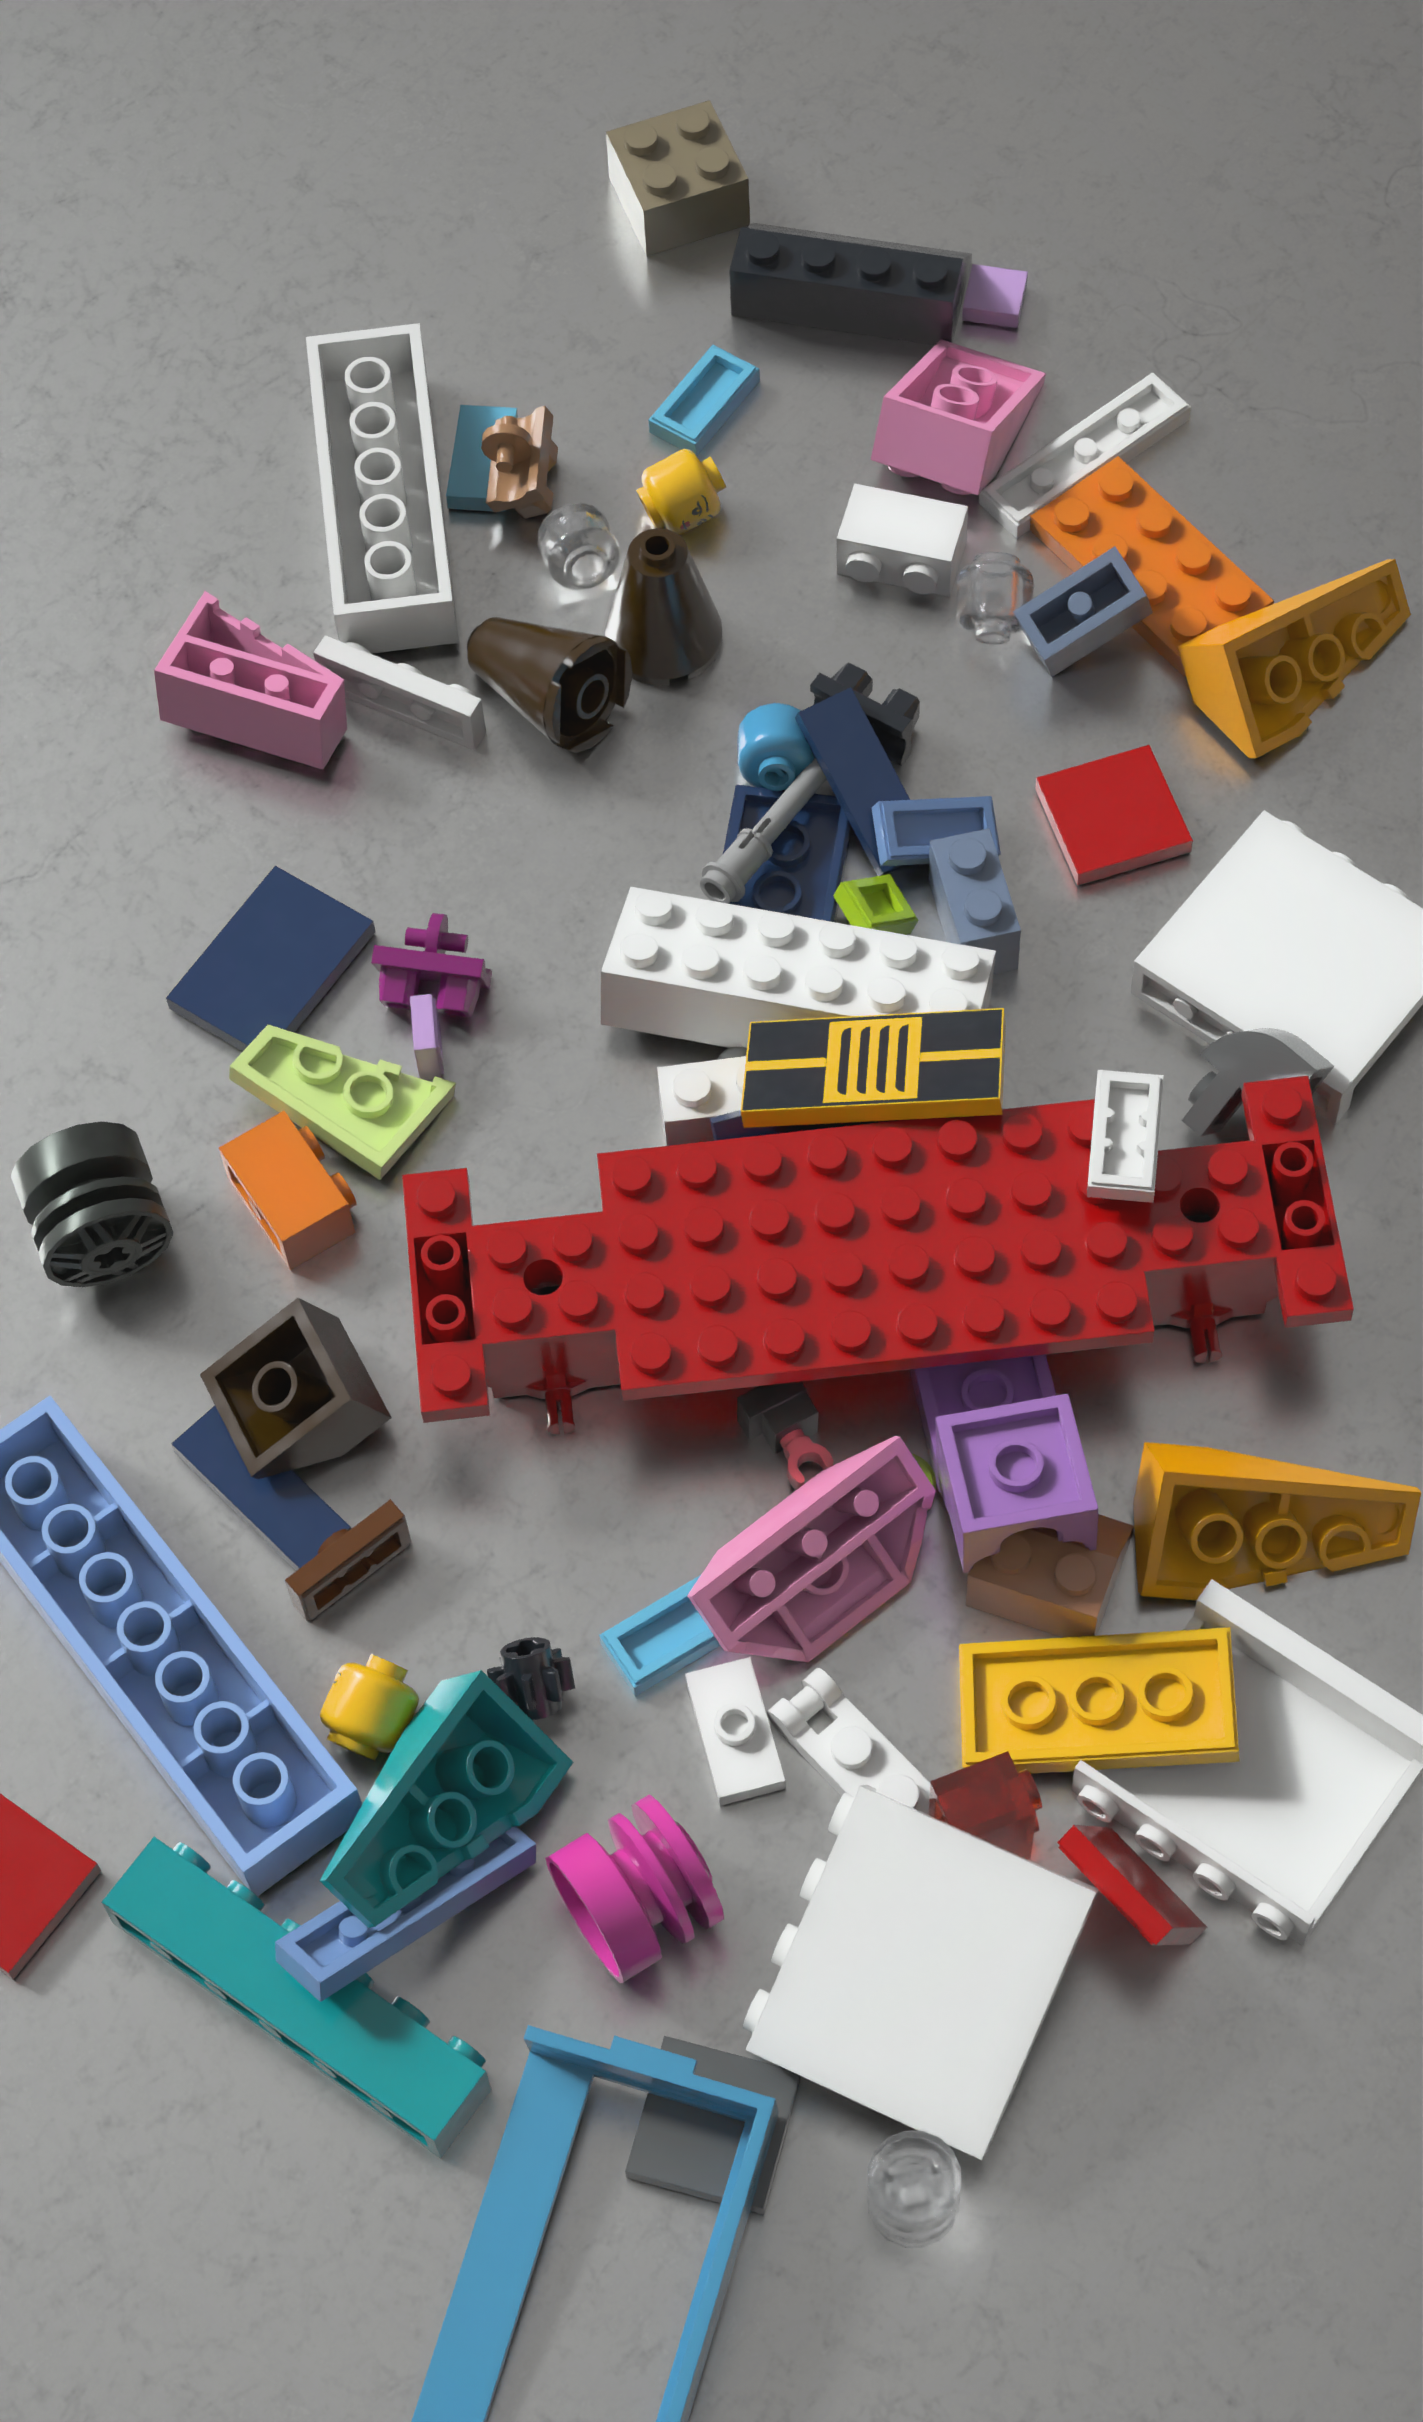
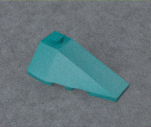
[320,1670,574,1928]

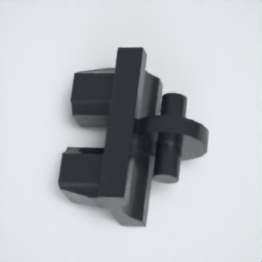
[810,662,920,766]

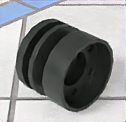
[11,1121,173,1288]

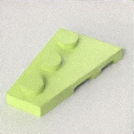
[229,1025,456,1180]

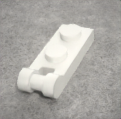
[766,1668,947,1818]

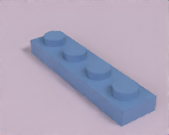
[275,1827,536,2002]

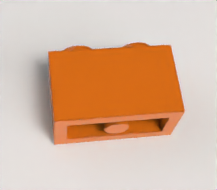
[219,1111,357,1270]

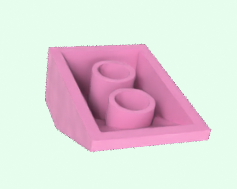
[871,339,1046,495]

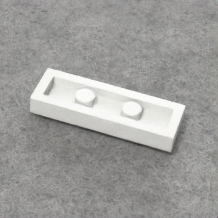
[313,635,486,750]

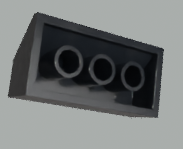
[729,223,972,345]

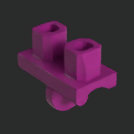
[371,913,492,1018]

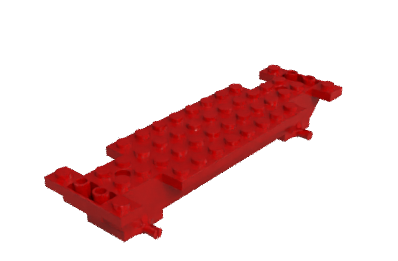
[402,1076,1354,1435]

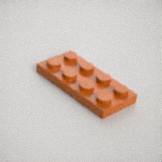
[1030,456,1274,676]

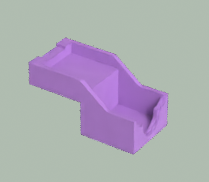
[910,1354,1098,1573]

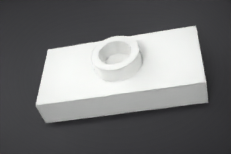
[1087,1070,1164,1203]
[685,1657,786,1806]

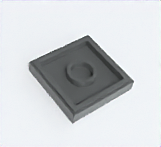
[625,2036,801,2215]

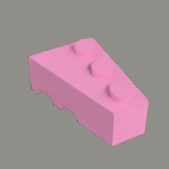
[154,591,347,769]

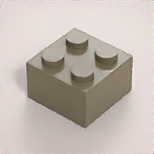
[606,100,750,257]

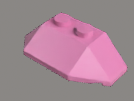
[687,1436,936,1662]

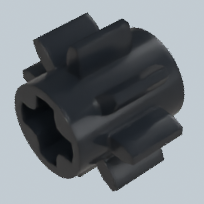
[487,1637,575,1720]

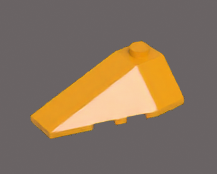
[1177,559,1411,758]
[1133,1442,1421,1600]

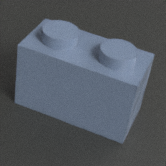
[1013,546,1153,677]
[928,828,1021,974]

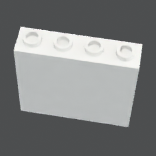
[1130,810,1423,1125]
[1072,1579,1423,1946]
[743,1785,1099,2160]

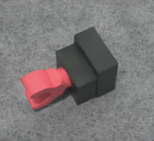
[737,1381,833,1490]

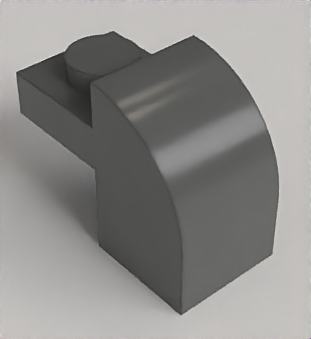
[1181,1028,1334,1137]

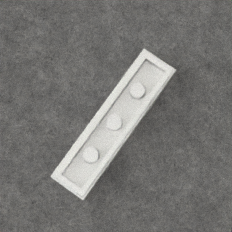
[979,373,1191,539]

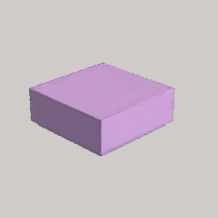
[962,264,1028,328]
[410,994,444,1080]

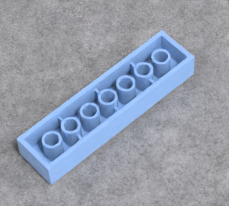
[0,1396,362,1896]

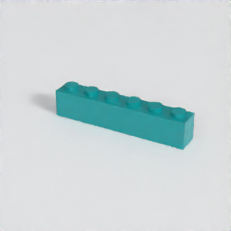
[102,1836,492,2159]

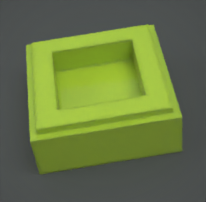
[833,874,919,935]

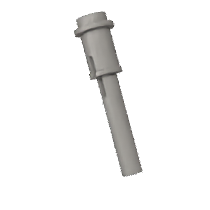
[700,758,827,904]

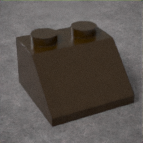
[200,1298,392,1479]

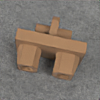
[481,406,558,519]

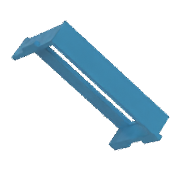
[411,2025,779,2422]

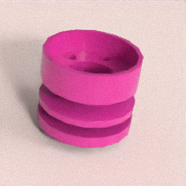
[545,1794,724,1983]

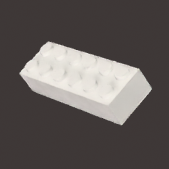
[306,323,459,653]
[601,887,996,1048]

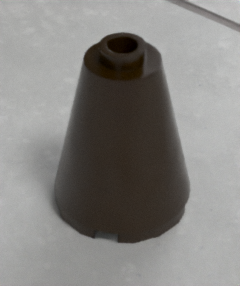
[605,528,722,686]
[467,617,633,753]

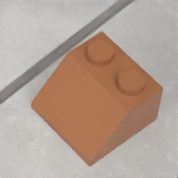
[966,1514,1134,1638]

